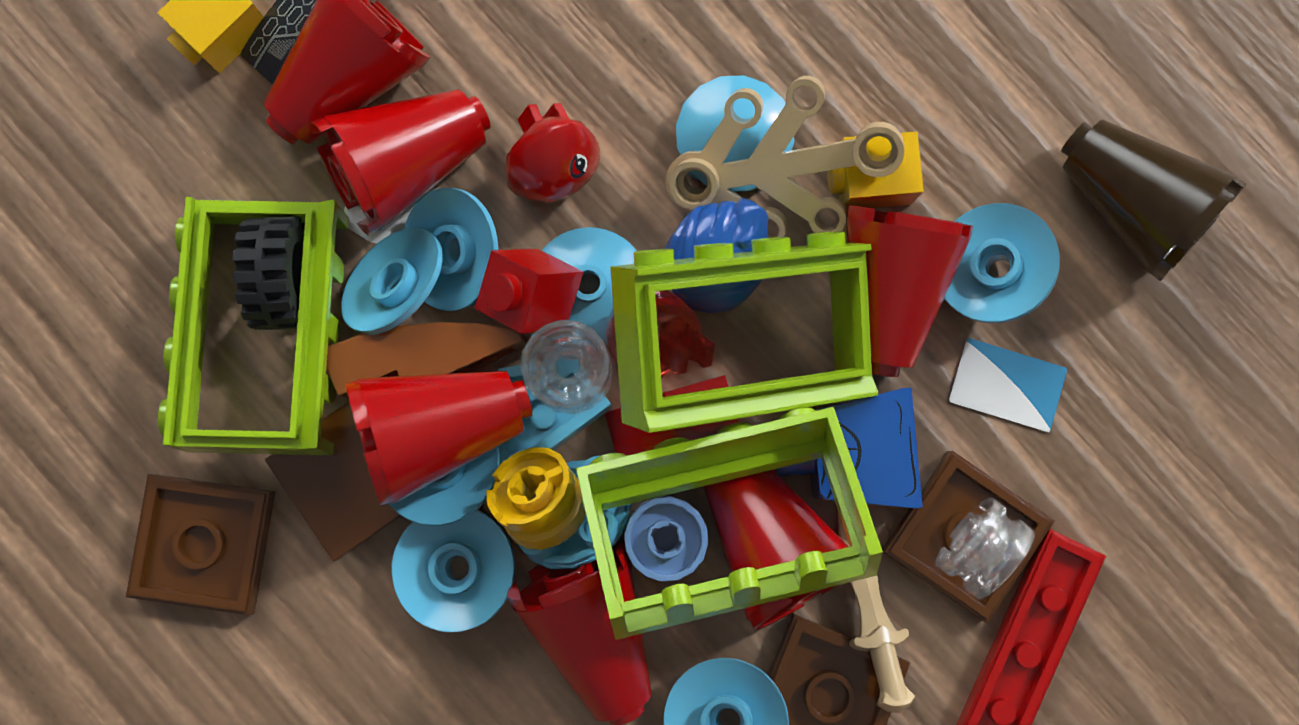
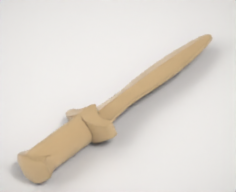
[838,512,915,713]

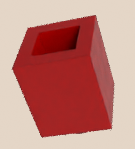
[475,249,584,334]

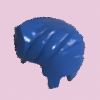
[666,198,770,313]

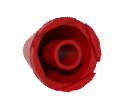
[263,0,431,145]
[310,89,491,236]
[847,205,973,377]
[345,371,533,506]
[704,470,849,630]
[507,541,652,725]

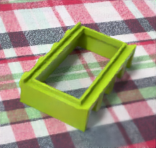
[158,197,349,456]
[610,232,878,433]
[576,407,883,640]

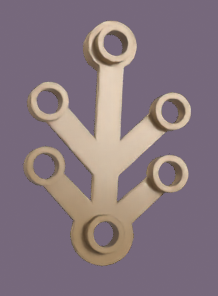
[666,76,905,238]

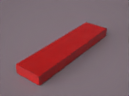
[956,529,1106,725]

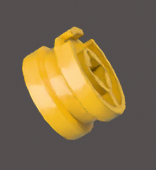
[486,447,586,550]

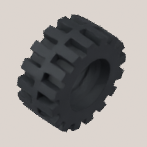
[232,217,305,330]

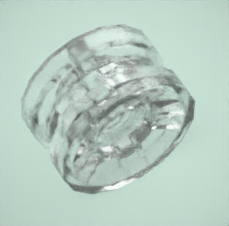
[521,320,614,414]
[935,497,1035,599]

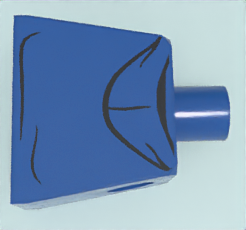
[775,388,923,508]

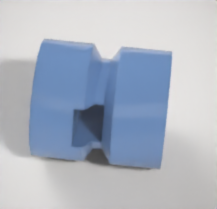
[624,496,708,582]

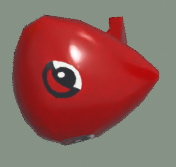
[506,103,600,203]

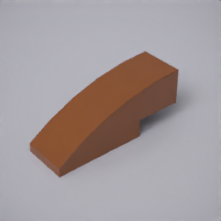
[326,322,527,399]

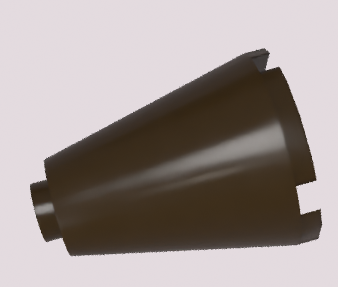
[1061,119,1246,281]

